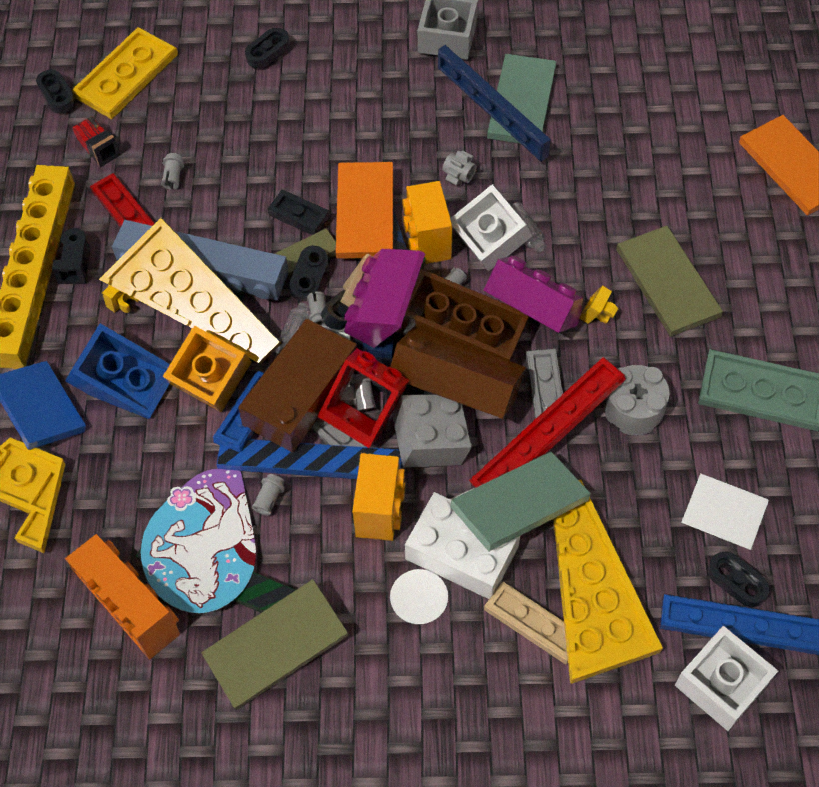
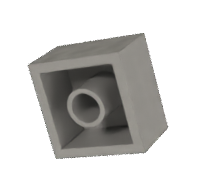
[417,0,478,59]
[392,395,472,468]

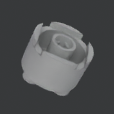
[604,365,670,436]

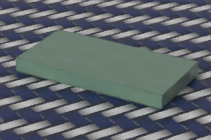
[487,54,556,143]
[698,349,819,431]
[450,452,591,552]

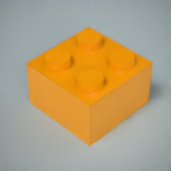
[402,181,452,264]
[163,325,251,412]
[352,453,406,541]

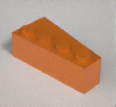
[65,534,180,660]

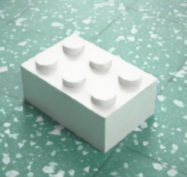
[405,492,520,599]

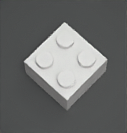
[450,185,532,272]
[675,626,778,731]

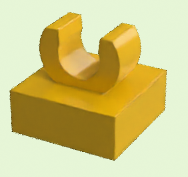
[102,285,139,313]
[580,285,618,324]

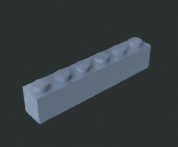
[112,220,289,300]

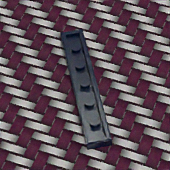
[438,45,551,162]

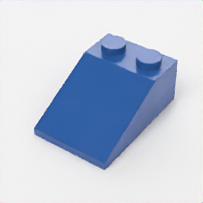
[65,323,170,419]

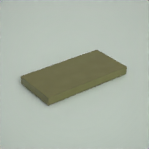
[616,226,723,337]
[201,579,349,710]

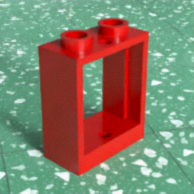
[317,348,409,448]

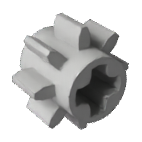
[442,150,476,186]

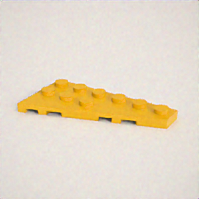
[553,480,663,684]

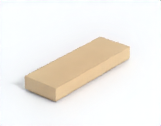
[484,581,568,665]

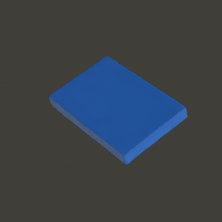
[0,361,86,450]

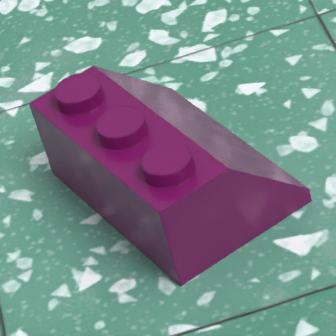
[344,249,425,348]
[483,255,583,333]

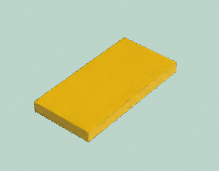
[71,27,178,119]

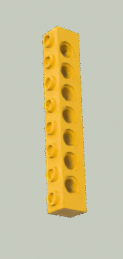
[0,165,75,369]

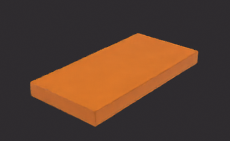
[739,115,819,216]
[336,162,393,259]

